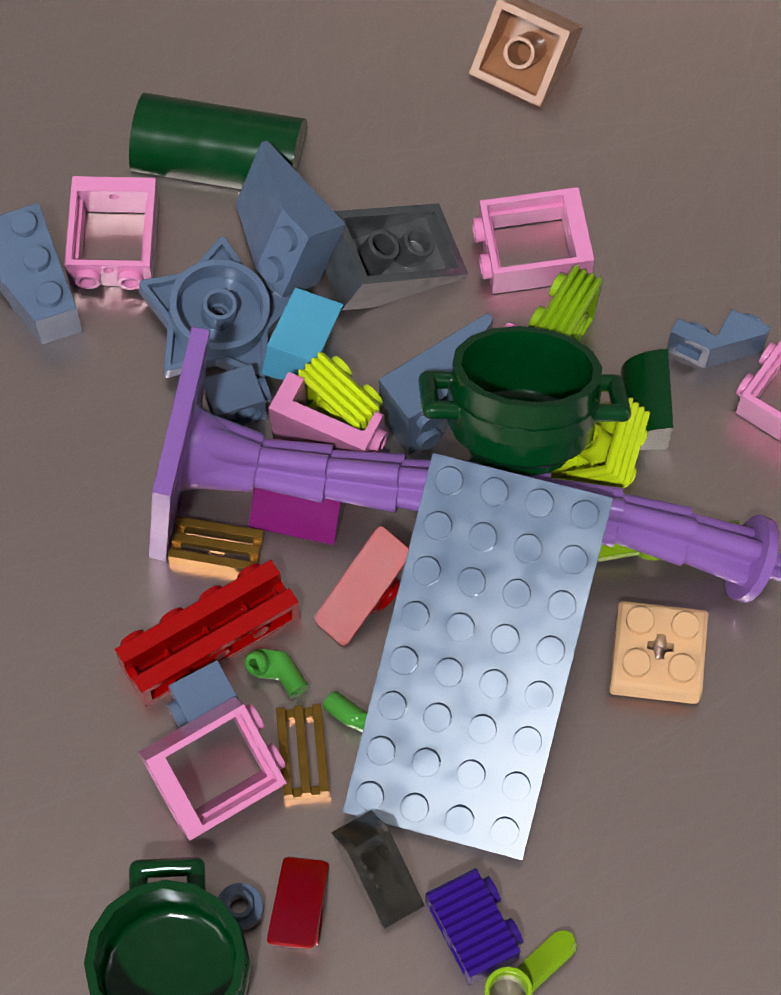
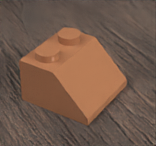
[469,0,584,107]

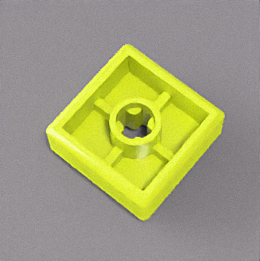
[298,352,383,431]
[550,398,650,488]

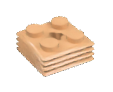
[609,601,708,704]

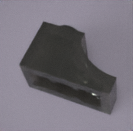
[331,810,425,929]

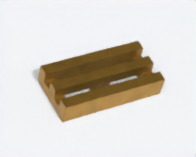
[168,516,264,574]
[276,703,330,801]

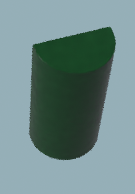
[129,92,308,189]

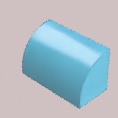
[262,287,343,380]

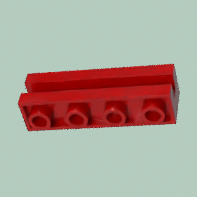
[115,560,301,707]

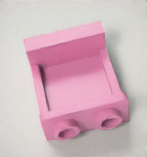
[268,372,389,453]

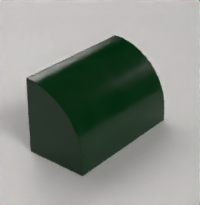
[620,349,673,450]

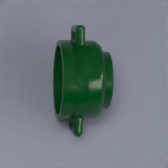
[418,326,631,476]
[84,857,251,995]

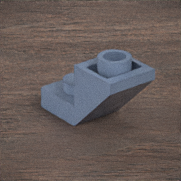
[667,309,771,369]

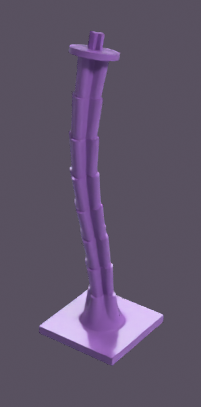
[149,326,781,603]

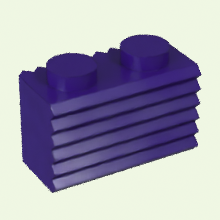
[425,868,524,985]

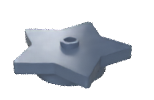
[139,237,292,380]

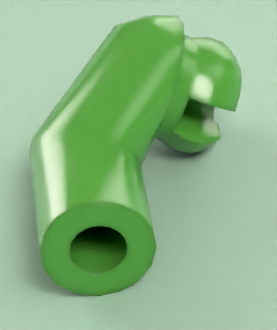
[244,649,309,698]
[323,691,367,732]

